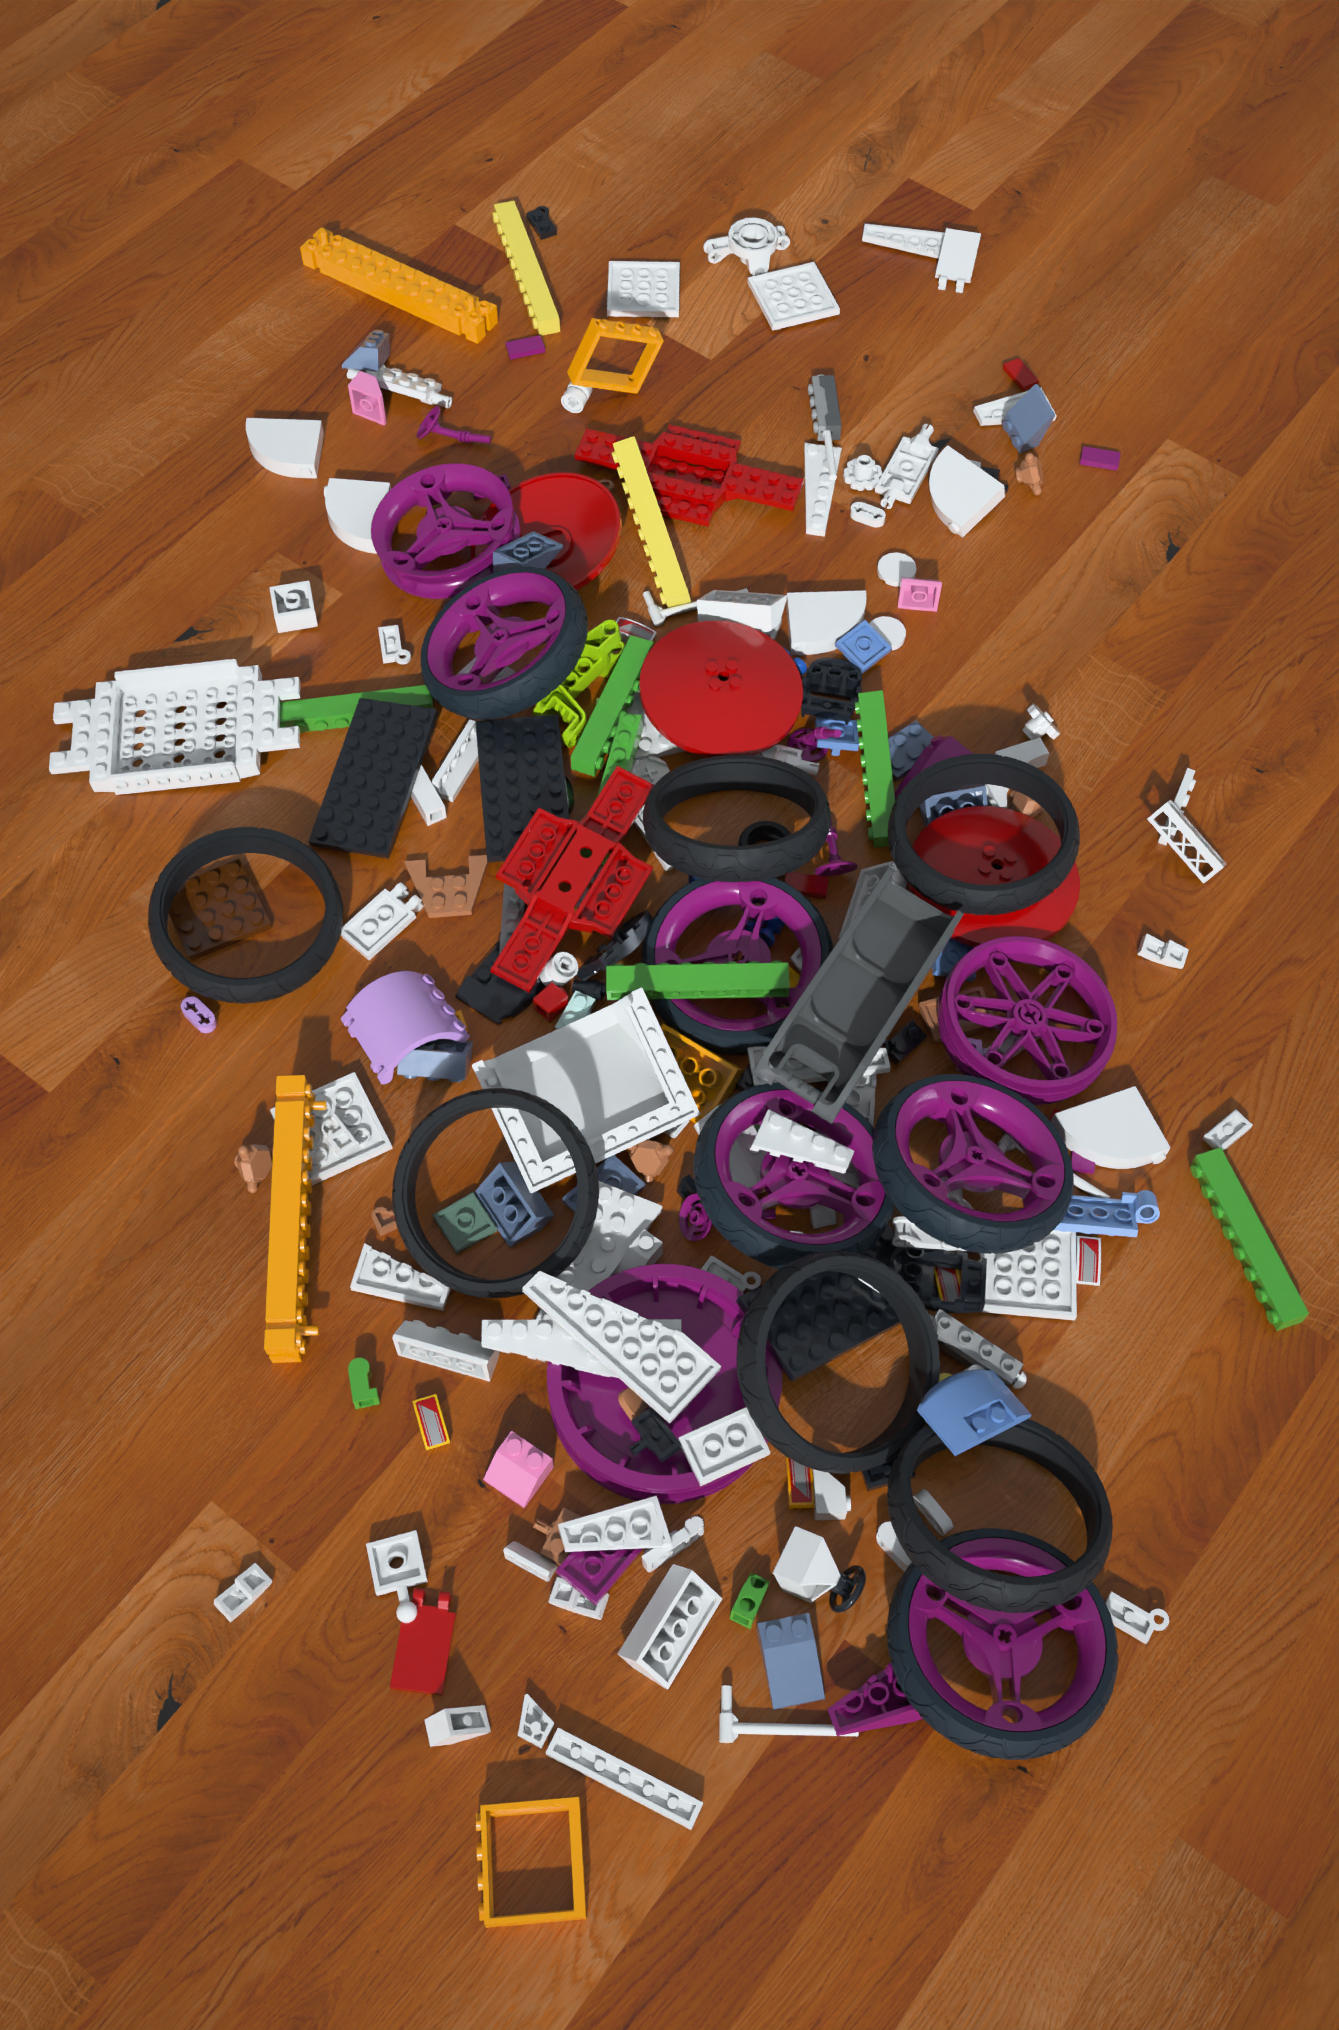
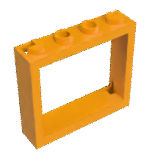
[567,318,664,394]
[476,1797,587,1928]

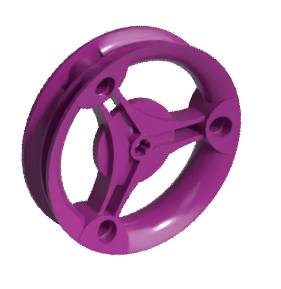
[371,463,520,599]

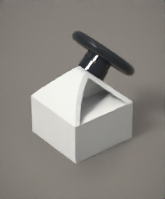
[773,1526,866,1613]

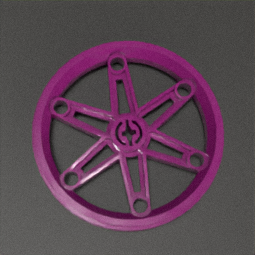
[938,936,1117,1105]

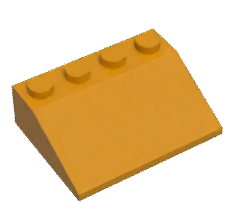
[661,1024,744,1123]

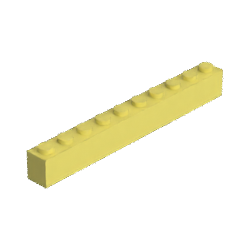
[492,201,560,336]
[611,436,691,608]

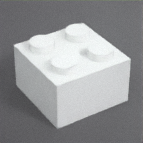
[270,581,318,633]

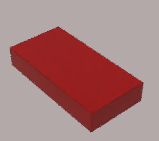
[1002,358,1039,392]
[785,872,829,899]

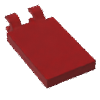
[390,1588,456,1696]

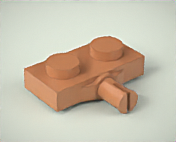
[533,1507,582,1565]

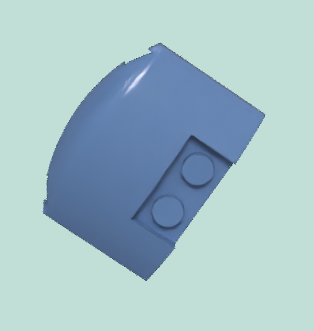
[917,1369,1031,1456]

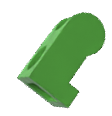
[348,1358,380,1409]
[729,1572,770,1629]

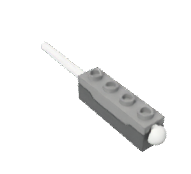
[808,374,841,481]
[858,1278,1027,1389]

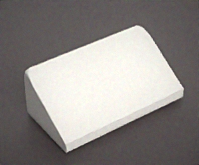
[503,1541,557,1582]

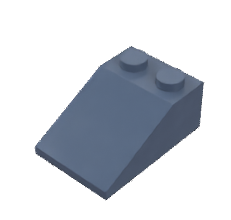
[1002,384,1055,454]
[493,531,563,573]
[756,1613,825,1710]

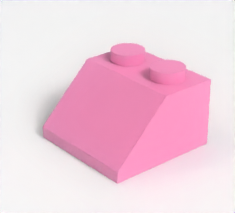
[348,371,386,426]
[898,577,942,612]
[483,1431,554,1508]

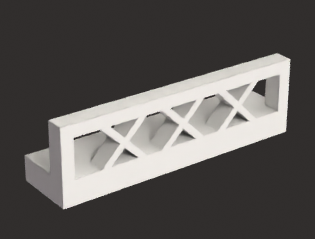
[432,719,478,802]
[1148,800,1226,884]

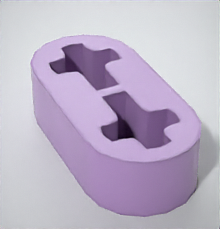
[181,997,217,1033]

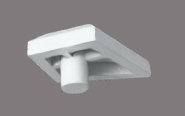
[518,1694,554,1749]

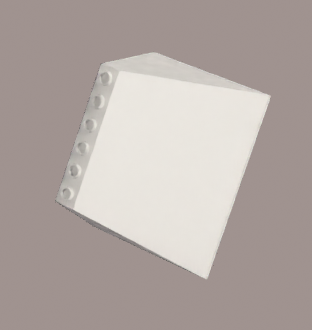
[472,987,700,1193]

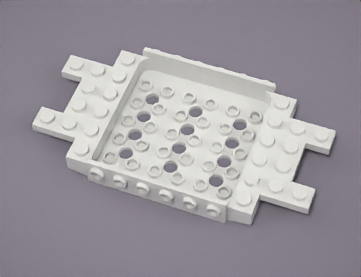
[49,659,300,795]

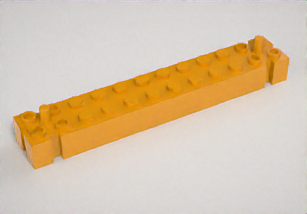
[300,227,498,344]
[264,1075,327,1363]

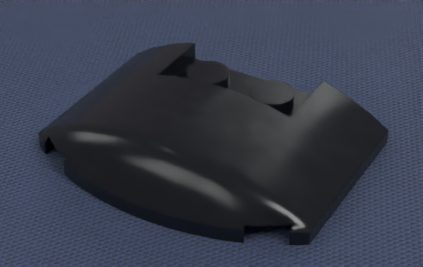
[455,941,545,1025]

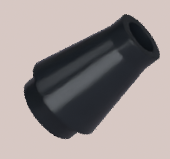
[572,979,606,1001]

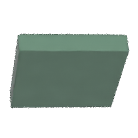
[433,1192,498,1255]

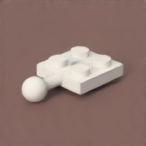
[366,1530,428,1623]

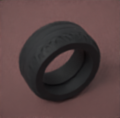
[738,821,791,846]

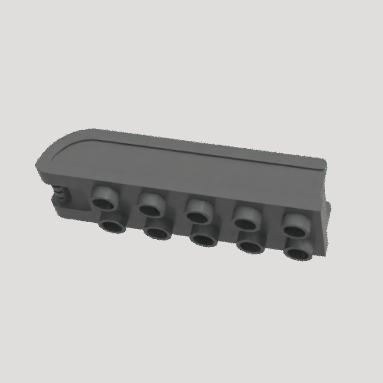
[751,867,964,1124]

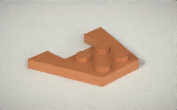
[404,855,489,918]

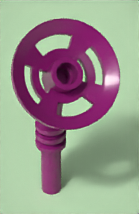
[417,406,492,444]
[788,727,841,762]
[815,818,858,876]
[679,1194,776,1241]

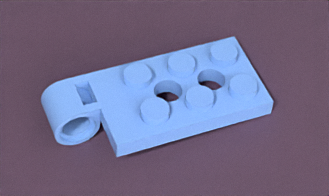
[1054,1190,1160,1237]

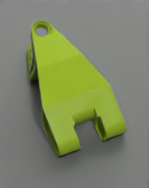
[532,620,625,748]

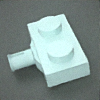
[555,991,596,1030]

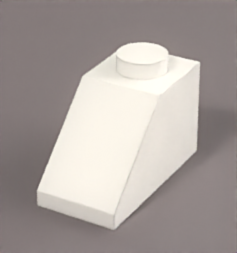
[615,1229,663,1274]
[812,1469,851,1520]
[425,1705,491,1747]

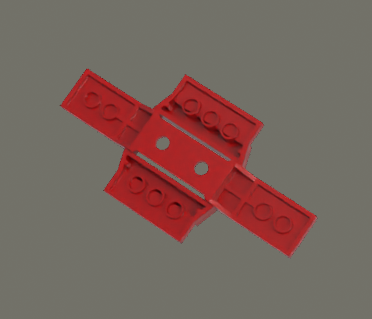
[574,424,804,527]
[491,766,654,993]

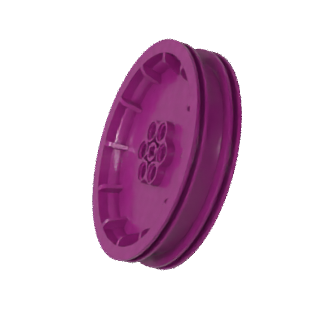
[547,1264,782,1504]

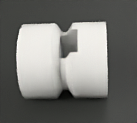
[561,381,593,413]
[540,952,578,987]

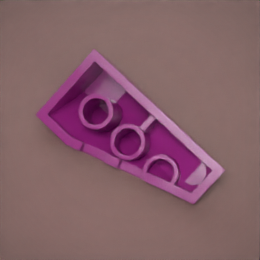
[894,735,973,800]
[828,1663,923,1736]

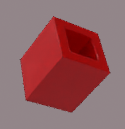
[533,982,568,1023]

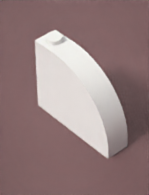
[246,418,324,478]
[929,445,1005,538]
[324,478,391,554]
[786,590,866,656]
[1051,1086,1171,1169]

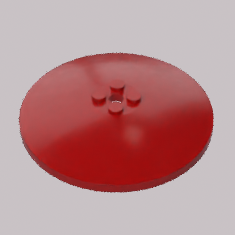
[470,472,622,603]
[639,620,803,758]
[908,806,1080,947]

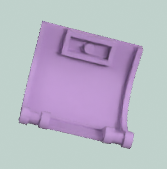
[341,971,470,1084]

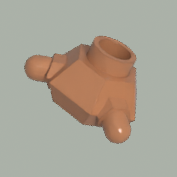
[1016,453,1043,495]
[1010,790,1044,818]
[627,1140,674,1185]
[235,1144,273,1193]

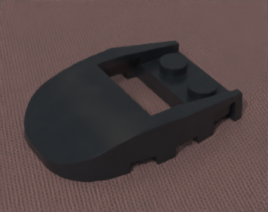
[801,658,862,725]
[576,910,652,981]
[889,1247,987,1313]

